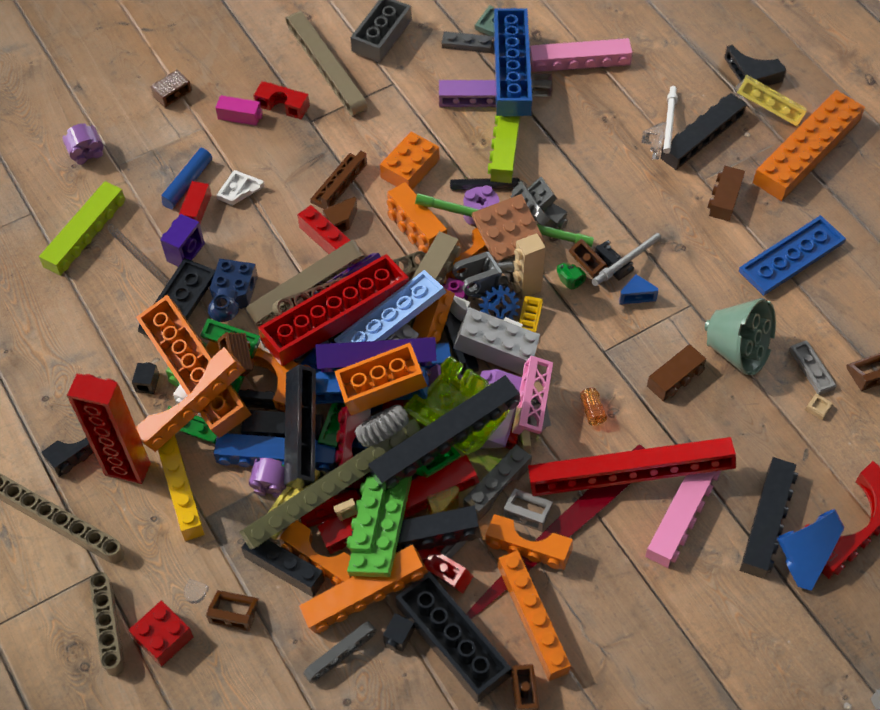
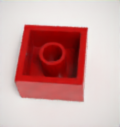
[129,600,194,667]

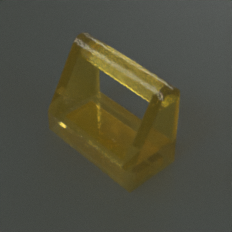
[426,486,459,515]

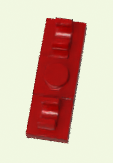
[300,489,360,528]

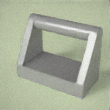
[503,488,553,532]

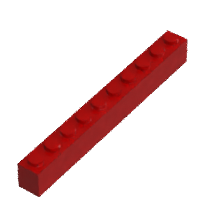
[528,437,736,496]

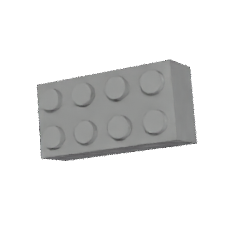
[454,307,540,375]

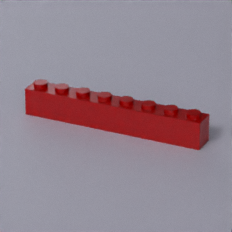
[317,454,479,554]

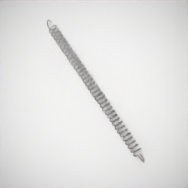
[108,224,169,286]

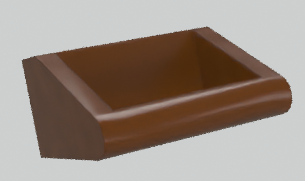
[846,353,880,391]
[206,590,259,631]

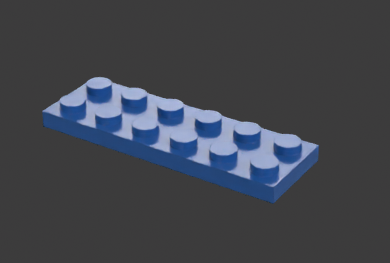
[738,215,846,296]

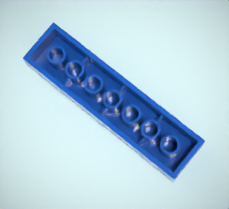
[494,8,532,116]

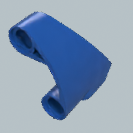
[777,509,845,591]

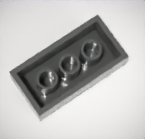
[350,0,412,63]

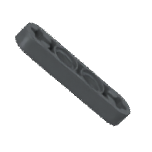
[303,621,377,683]

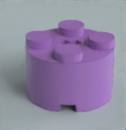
[63,123,104,165]
[463,185,499,227]
[248,458,286,499]

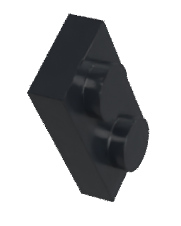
[238,389,277,410]

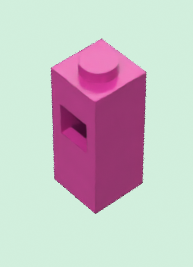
[215,95,263,126]

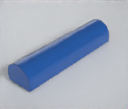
[161,147,213,209]

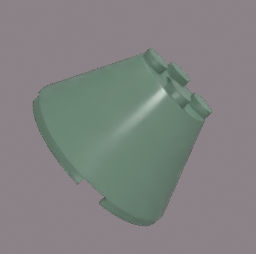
[704,298,776,375]

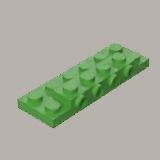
[347,474,413,577]

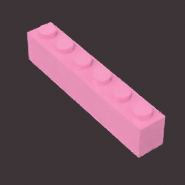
[530,38,632,72]
[645,471,721,568]

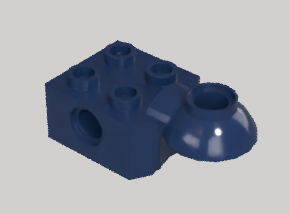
[208,258,258,322]

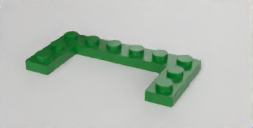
[167,318,261,444]

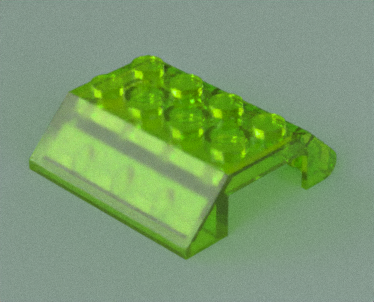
[403,356,510,455]

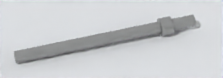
[592,233,661,286]

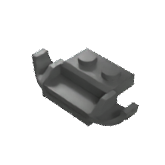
[510,177,558,226]

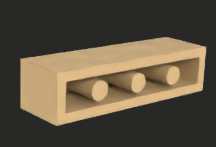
[512,233,546,299]

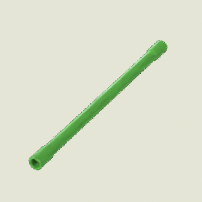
[415,193,594,247]

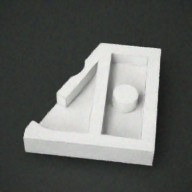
[217,170,265,205]

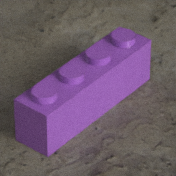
[439,80,496,107]

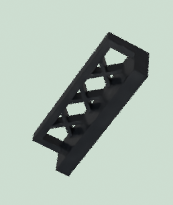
[444,310,479,375]

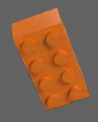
[387,182,447,253]
[334,342,427,416]

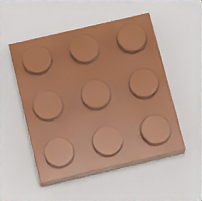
[472,194,545,262]

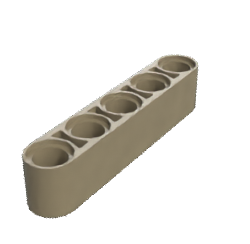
[89,571,125,676]

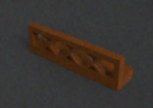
[310,150,367,209]

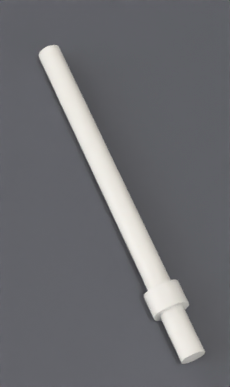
[663,86,678,154]

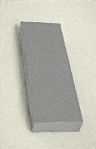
[789,340,837,395]

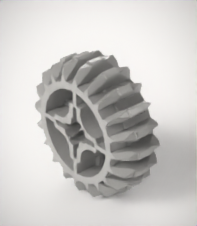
[355,405,409,447]

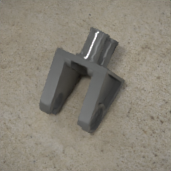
[452,252,513,300]

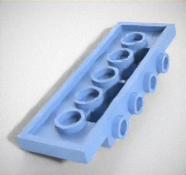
[334,270,446,343]

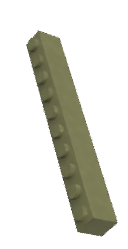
[239,418,421,549]

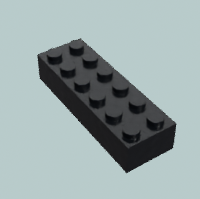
[395,572,512,703]

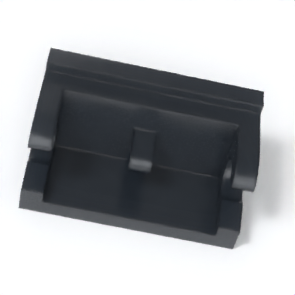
[595,240,634,281]

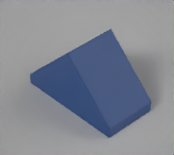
[619,274,658,305]

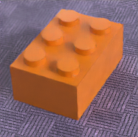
[380,131,440,190]

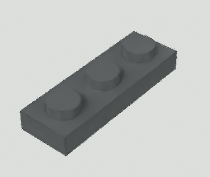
[441,31,493,53]

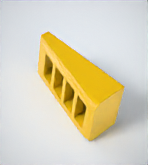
[519,296,543,333]

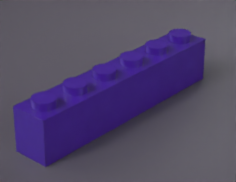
[316,337,437,372]

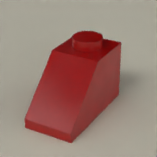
[424,549,474,594]

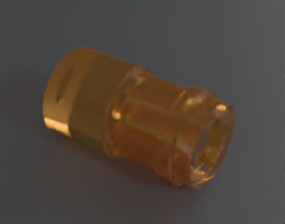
[580,388,607,426]

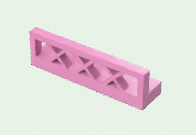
[512,355,553,435]

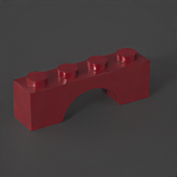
[334,406,371,491]

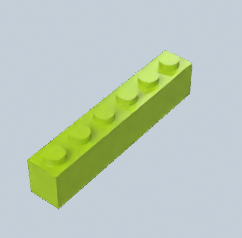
[488,115,520,183]
[39,181,125,276]

